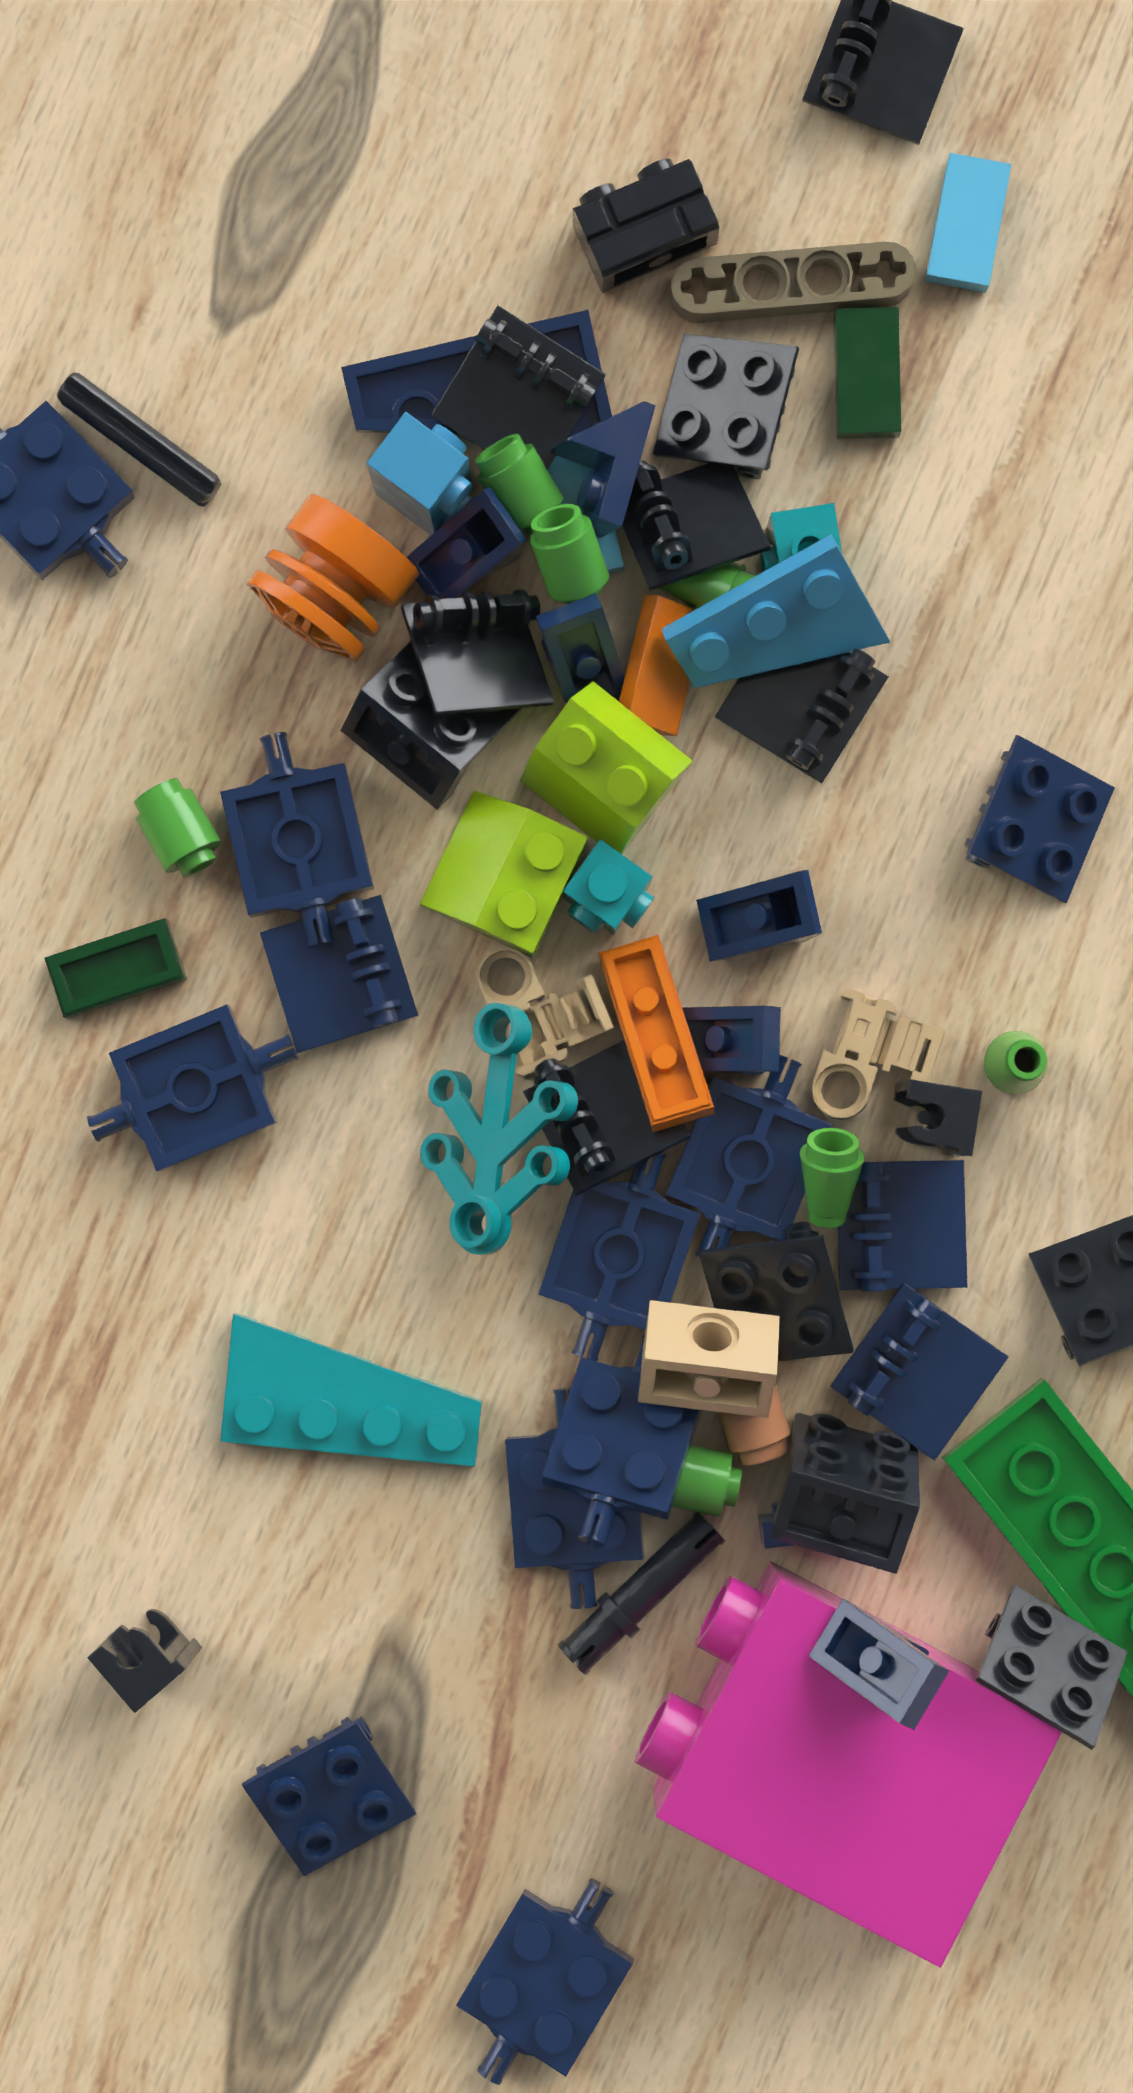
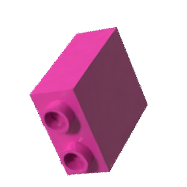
[635,1561,1062,1968]

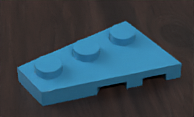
[662,534,890,688]

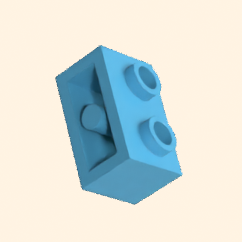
[366,411,474,535]

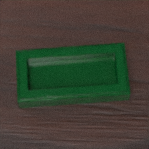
[834,307,902,439]
[44,918,187,1019]

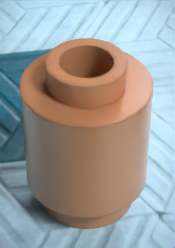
[717,1384,791,1466]

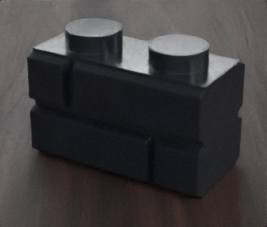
[573,158,720,293]

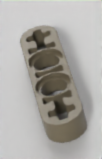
[670,241,916,323]

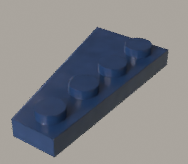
[341,310,612,437]

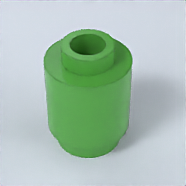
[475,434,564,535]
[530,504,609,604]
[134,778,221,878]
[672,1444,742,1517]

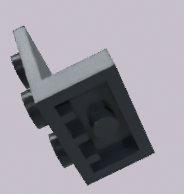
[340,641,523,810]
[770,1413,920,1574]

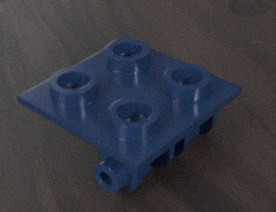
[964,735,1115,903]
[260,895,419,1054]
[838,1160,968,1291]
[830,1282,1009,1461]
[242,1717,416,1876]

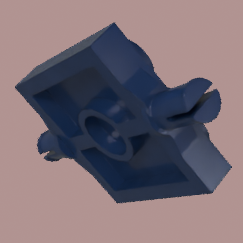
[0,401,135,581]
[220,732,374,948]
[87,1004,299,1171]
[665,1055,833,1257]
[538,1153,700,1361]
[542,1334,702,1548]
[505,1387,644,1609]
[456,1878,634,2085]

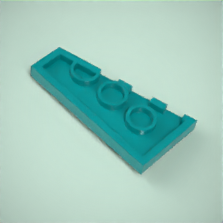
[220,1313,482,1466]

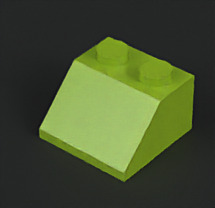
[520,681,693,854]
[420,790,588,959]

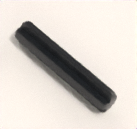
[57,372,222,507]

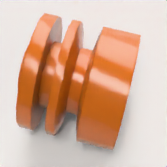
[246,494,419,663]

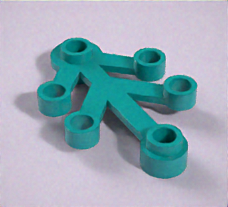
[420,1003,578,1255]

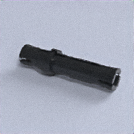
[558,1512,725,1675]

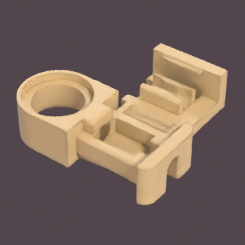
[477,948,614,1077]
[812,989,945,1120]

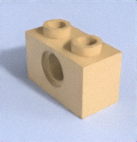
[638,1300,780,1418]

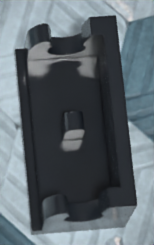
[893,1079,982,1157]
[87,1609,202,1713]

